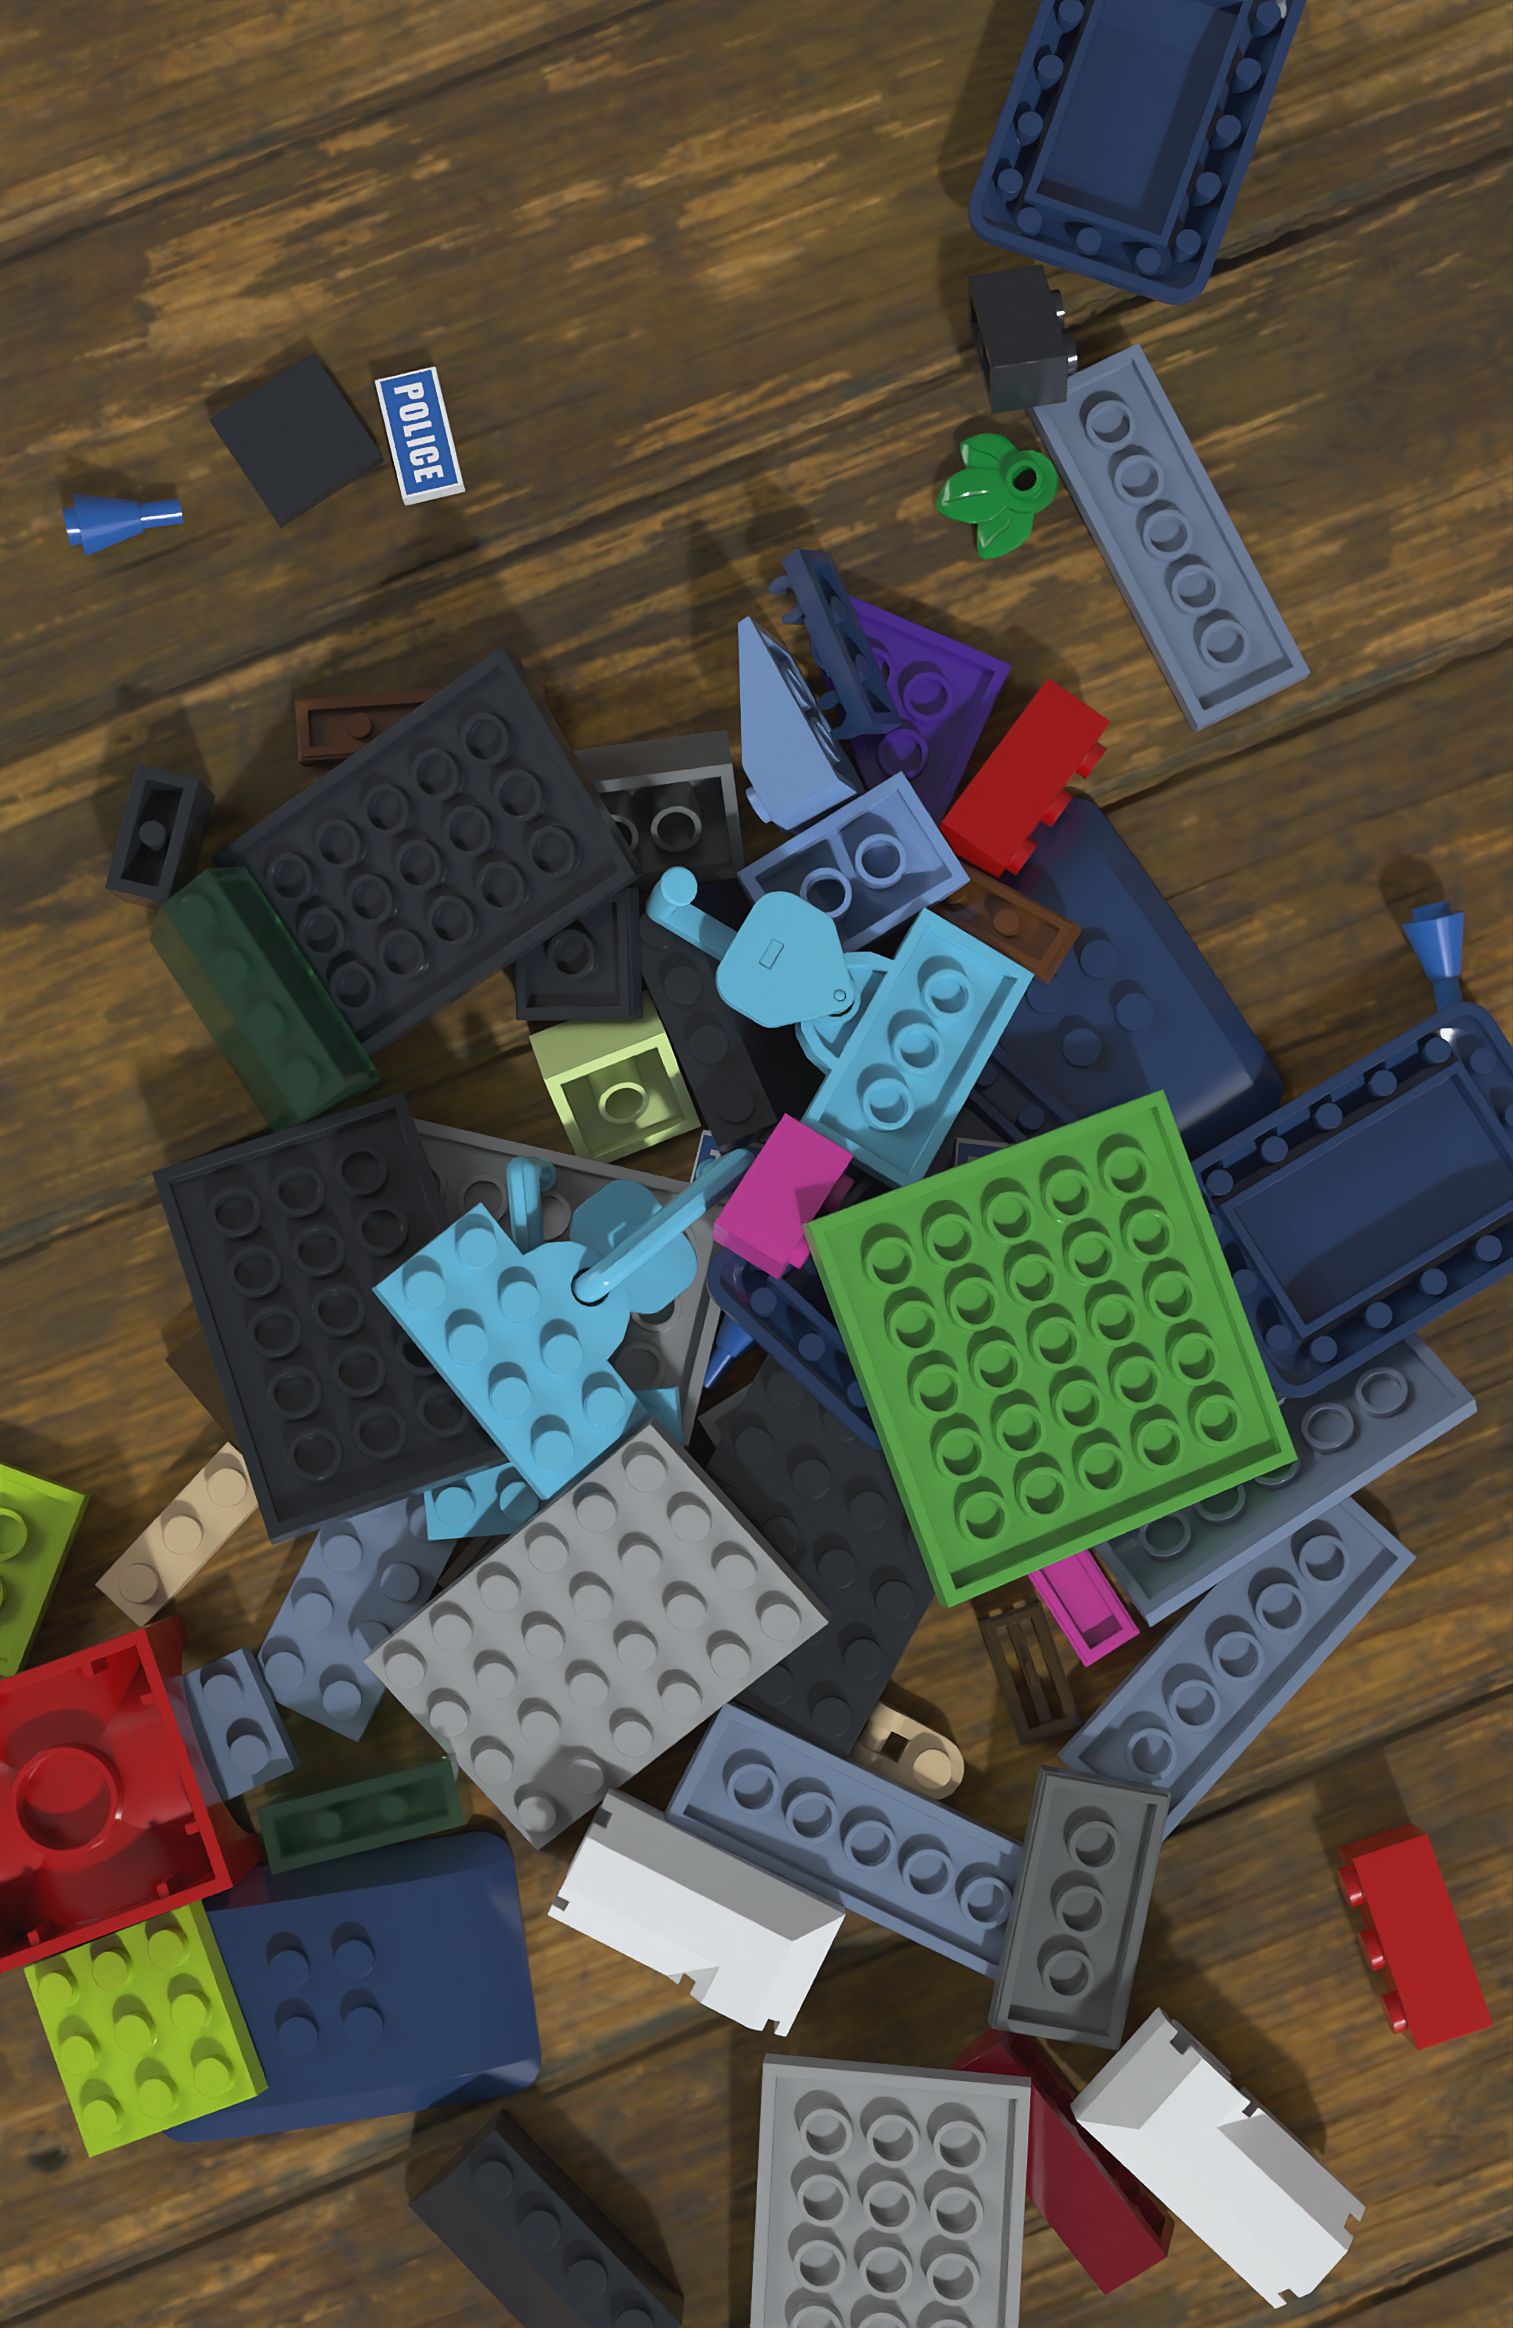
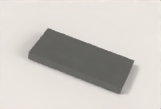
[988,1765,1172,2050]

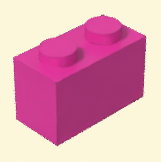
[711,1113,855,1280]

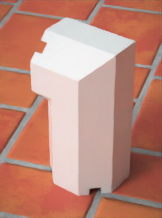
[547,1788,846,2036]
[1070,2007,1366,2309]

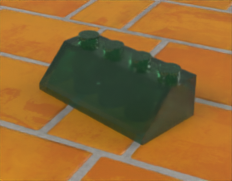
[149,867,382,1133]

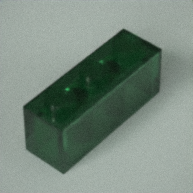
[256,1751,474,1875]

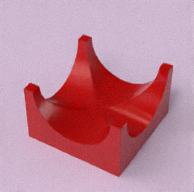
[0,1613,264,1973]

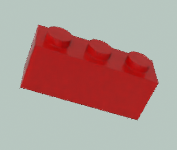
[938,678,1111,881]
[1336,1822,1494,2051]

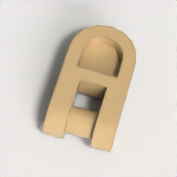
[847,1699,964,1800]

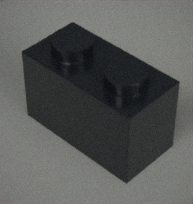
[968,264,1077,414]
[105,764,215,916]

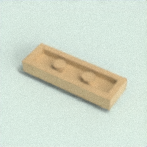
[95,1441,259,1628]

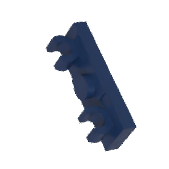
[768,549,903,740]

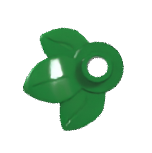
[935,433,1059,560]

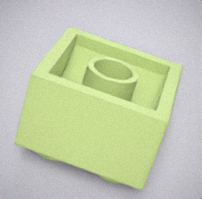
[529,989,701,1163]

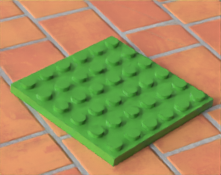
[801,1089,1298,1608]

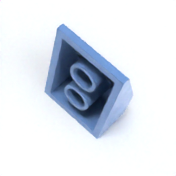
[738,616,867,836]
[737,771,970,953]

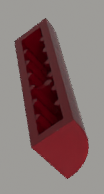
[948,2028,1175,2295]

